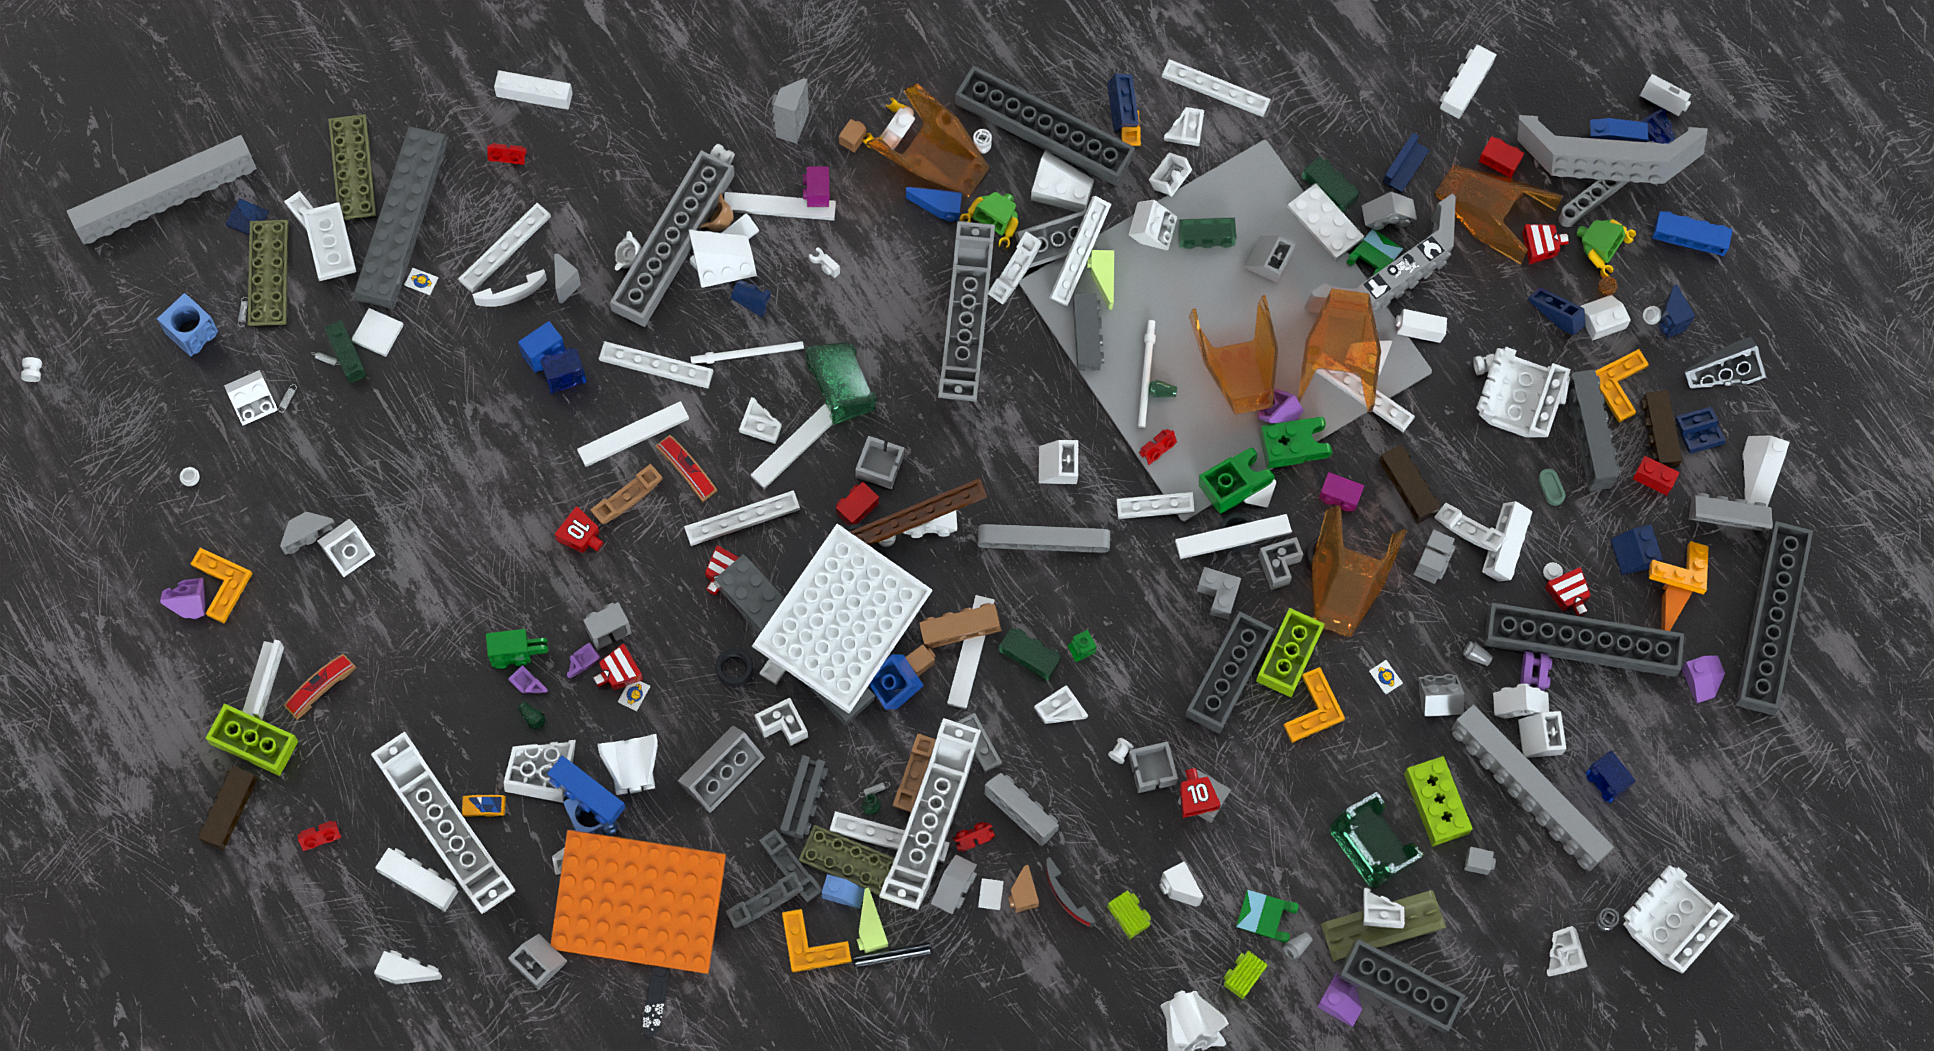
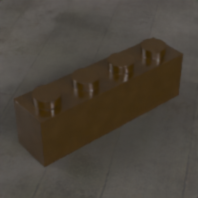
[1640,390,1682,468]
[1379,444,1440,524]
[198,766,258,851]

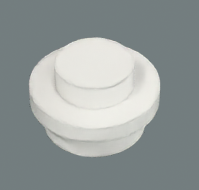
[1643,306,1661,325]
[180,467,200,486]
[1543,562,1563,581]

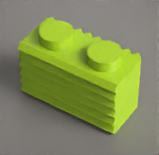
[1107,890,1151,939]
[1223,951,1267,999]

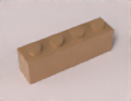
[919,603,1002,649]

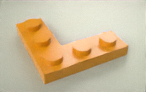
[1595,349,1649,422]
[1649,541,1708,594]
[191,548,252,623]
[1283,667,1345,743]
[782,909,851,973]

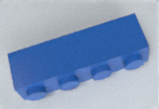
[1652,211,1733,256]
[547,755,625,826]

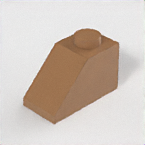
[1008,865,1039,913]

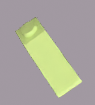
[1087,250,1114,310]
[856,887,888,954]

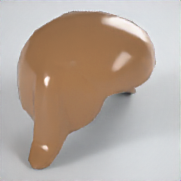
[700,193,734,232]

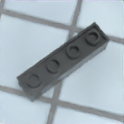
[1073,293,1104,371]
[780,755,828,840]

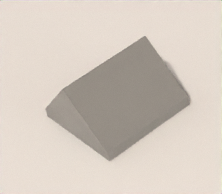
[554,254,581,303]

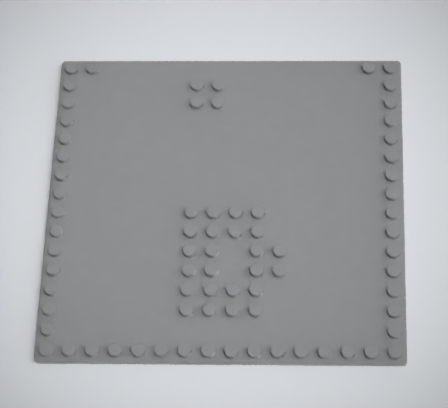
[1019,140,1432,522]

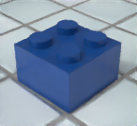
[518,321,566,373]
[869,654,924,710]

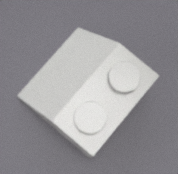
[1580,295,1631,341]
[318,519,375,577]
[1159,861,1203,907]

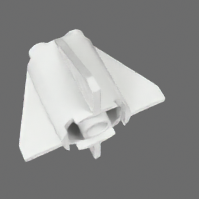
[598,734,658,795]
[1160,991,1229,1051]

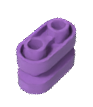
[1520,651,1552,691]

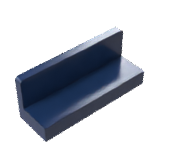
[1107,74,1139,133]
[1383,133,1429,193]

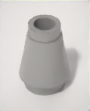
[1462,641,1493,666]
[1283,932,1313,960]

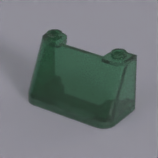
[804,342,877,425]
[1330,792,1424,888]

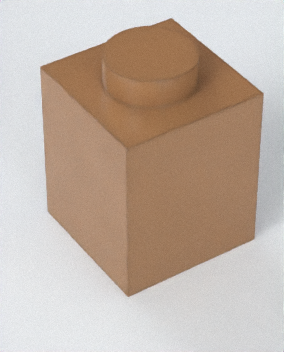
[839,119,866,153]
[905,645,936,677]

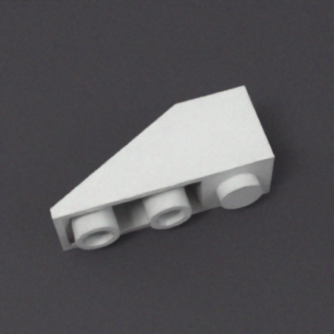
[374,950,442,984]

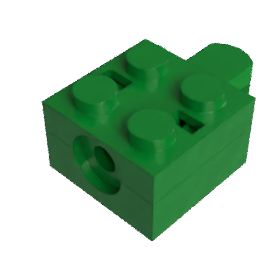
[486,629,548,669]

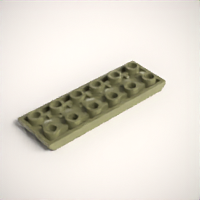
[329,114,376,220]
[248,220,289,326]
[799,825,908,907]
[1320,890,1446,962]

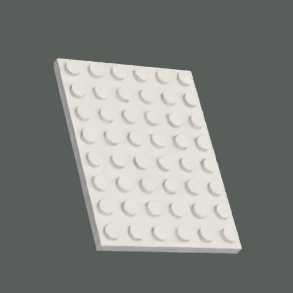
[752,524,932,713]

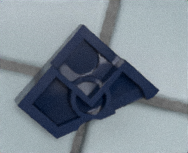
[731,280,771,317]

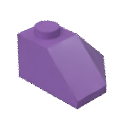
[1258,387,1304,423]
[160,578,206,619]
[1681,656,1725,704]
[1318,972,1362,1027]

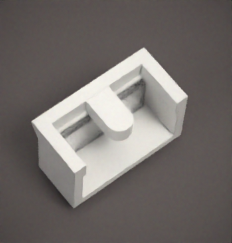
[1149,153,1192,197]

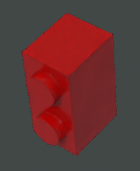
[1479,136,1524,178]
[1633,456,1680,496]
[836,482,879,526]

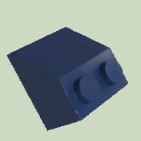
[1658,284,1695,339]
[1610,525,1663,575]

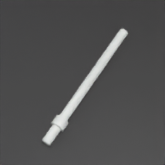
[1138,320,1156,429]
[691,341,804,364]

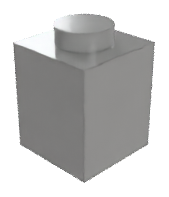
[1464,847,1496,875]

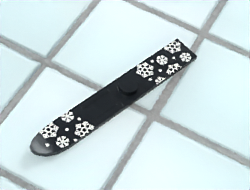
[643,965,670,1038]

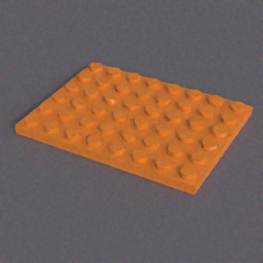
[551,830,726,974]

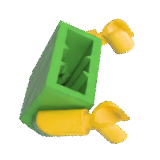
[960,192,1018,250]
[1577,219,1636,278]

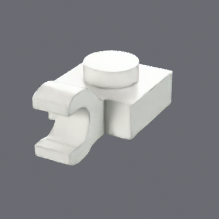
[809,247,840,278]

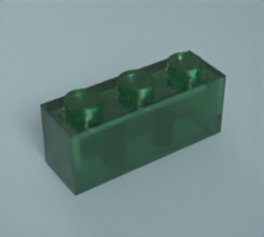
[1302,156,1359,213]
[1178,217,1237,249]
[324,320,367,383]
[999,627,1061,681]

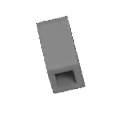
[280,512,337,555]

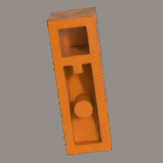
[1661,583,1693,631]

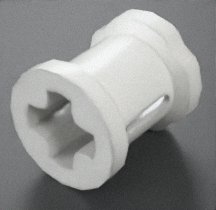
[1108,738,1133,764]

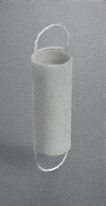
[238,297,248,327]
[312,352,340,366]
[278,384,296,412]
[859,782,890,797]

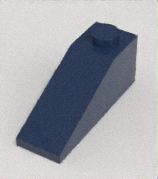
[1528,287,1585,335]

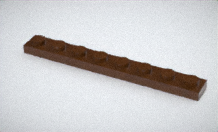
[850,478,987,546]

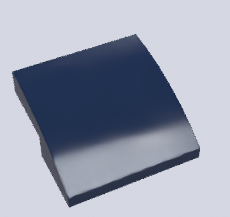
[1676,407,1725,454]

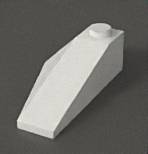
[1742,436,1789,507]

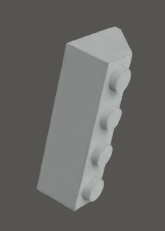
[772,78,809,144]
[1014,210,1099,268]
[1688,493,1773,532]
[678,726,765,813]
[984,773,1059,846]

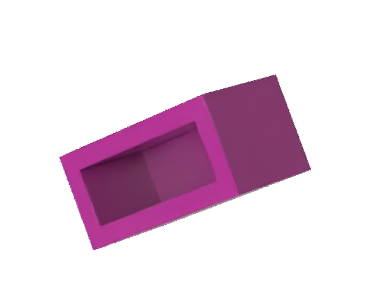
[803,167,830,207]
[1319,472,1364,511]

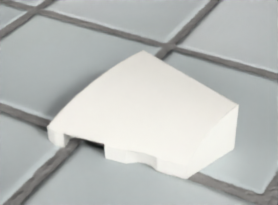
[1547,926,1588,976]

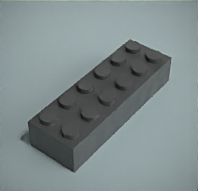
[1567,369,1620,491]
[1185,611,1274,734]
[1337,939,1466,1033]

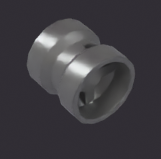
[1595,908,1619,931]

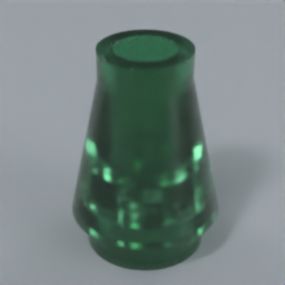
[1148,379,1177,398]
[518,702,546,730]
[861,794,881,815]

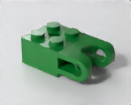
[1259,417,1332,469]
[1199,448,1275,514]

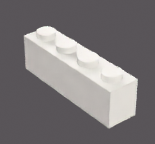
[1440,44,1496,119]
[494,70,572,110]
[1482,501,1532,582]
[375,848,458,912]

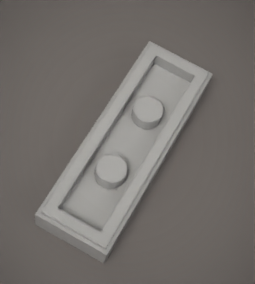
[957,713,1002,773]

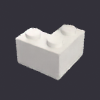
[903,511,957,538]
[1493,684,1549,719]
[755,698,808,746]

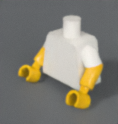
[862,98,915,150]

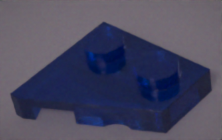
[1640,108,1676,144]

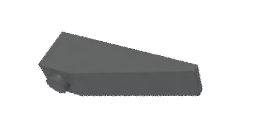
[1684,337,1766,388]

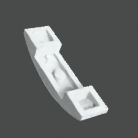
[988,231,1042,304]
[472,269,547,306]
[1435,503,1508,552]

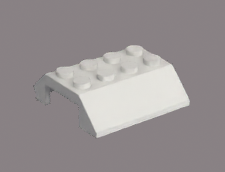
[1477,347,1571,437]
[1623,865,1734,974]

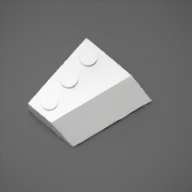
[1031,150,1094,212]
[688,229,757,288]
[504,740,576,803]

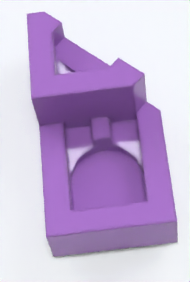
[567,642,602,678]
[508,665,548,693]

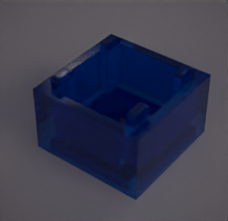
[540,348,587,393]
[1586,750,1636,804]

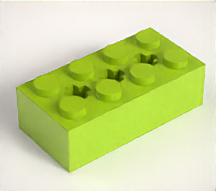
[1256,608,1325,697]
[206,704,298,776]
[1404,756,1472,846]

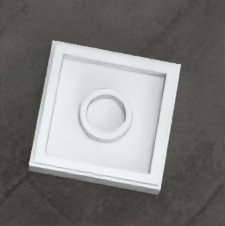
[352,308,403,357]

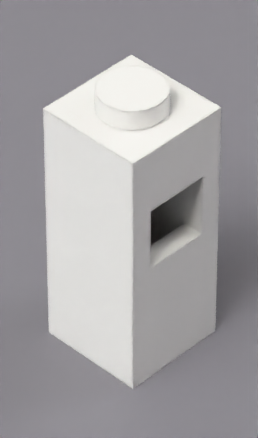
[1640,74,1691,116]
[1395,309,1447,343]

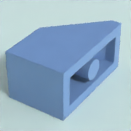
[822,874,865,909]

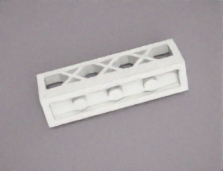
[243,640,284,720]

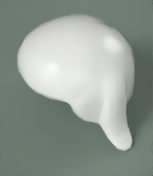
[615,231,642,270]

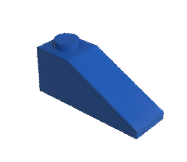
[1590,118,1648,142]
[906,187,962,222]

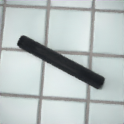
[853,943,932,967]

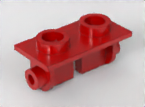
[487,143,527,165]
[1139,429,1177,465]
[297,820,341,851]
[952,821,995,852]

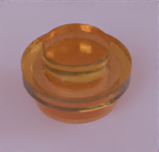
[1599,277,1618,295]

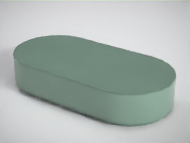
[1538,469,1566,506]

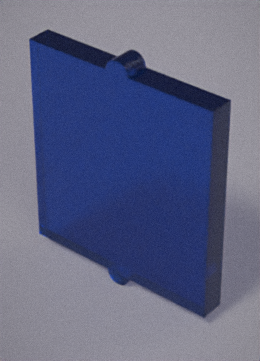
[225,198,269,235]

